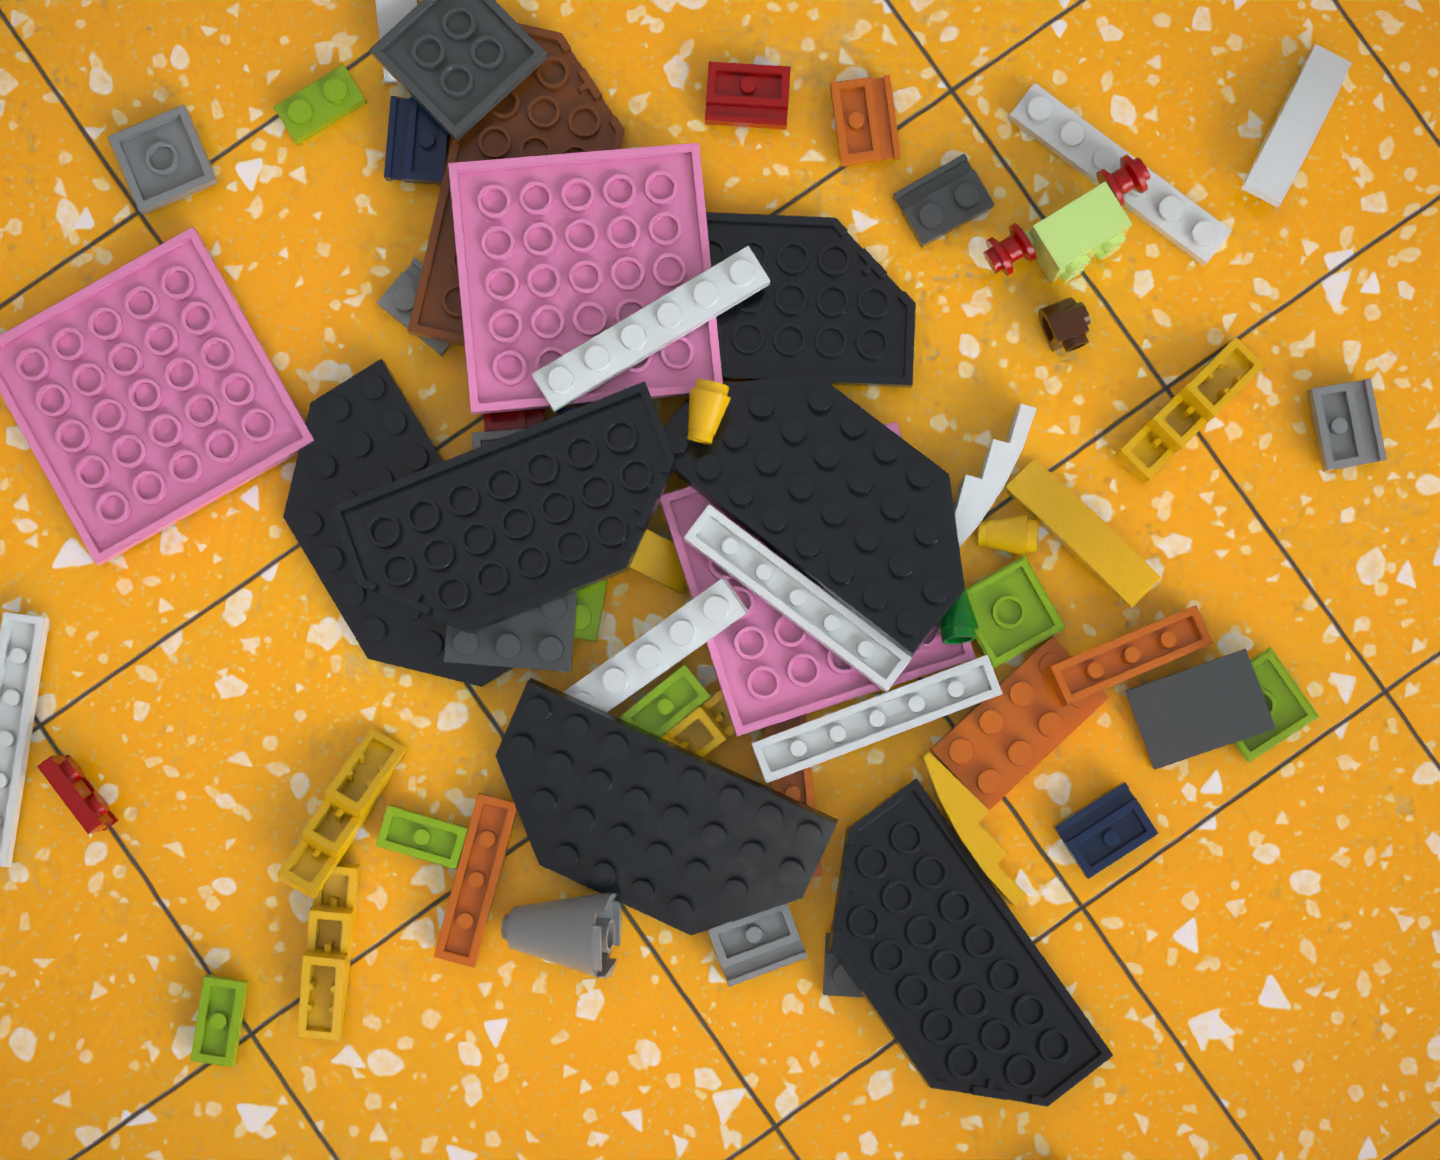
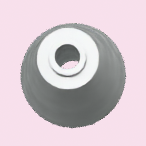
[501,892,622,979]

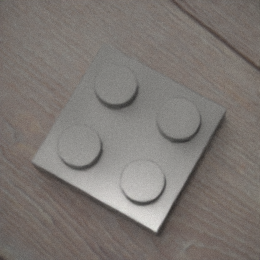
[108,105,219,215]

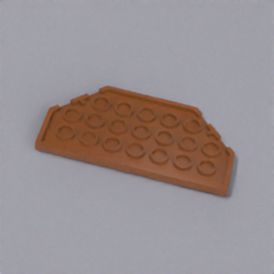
[408,23,625,347]

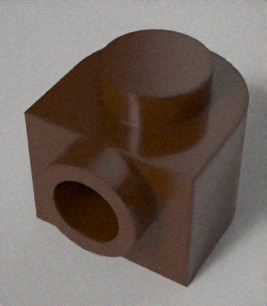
[1038,297,1090,352]

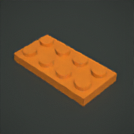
[929,636,1109,810]

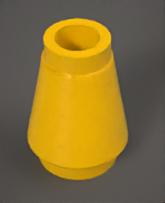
[687,379,731,444]
[978,515,1039,556]

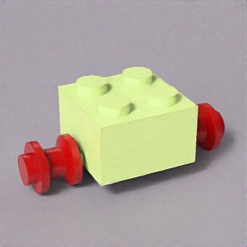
[983,154,1150,283]

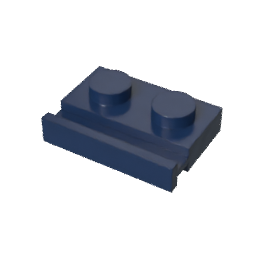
[384,96,450,185]
[1052,781,1159,879]

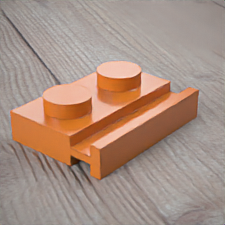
[830,75,901,167]

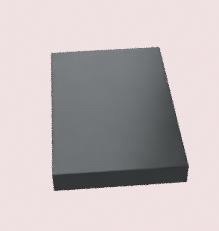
[1125,648,1276,770]

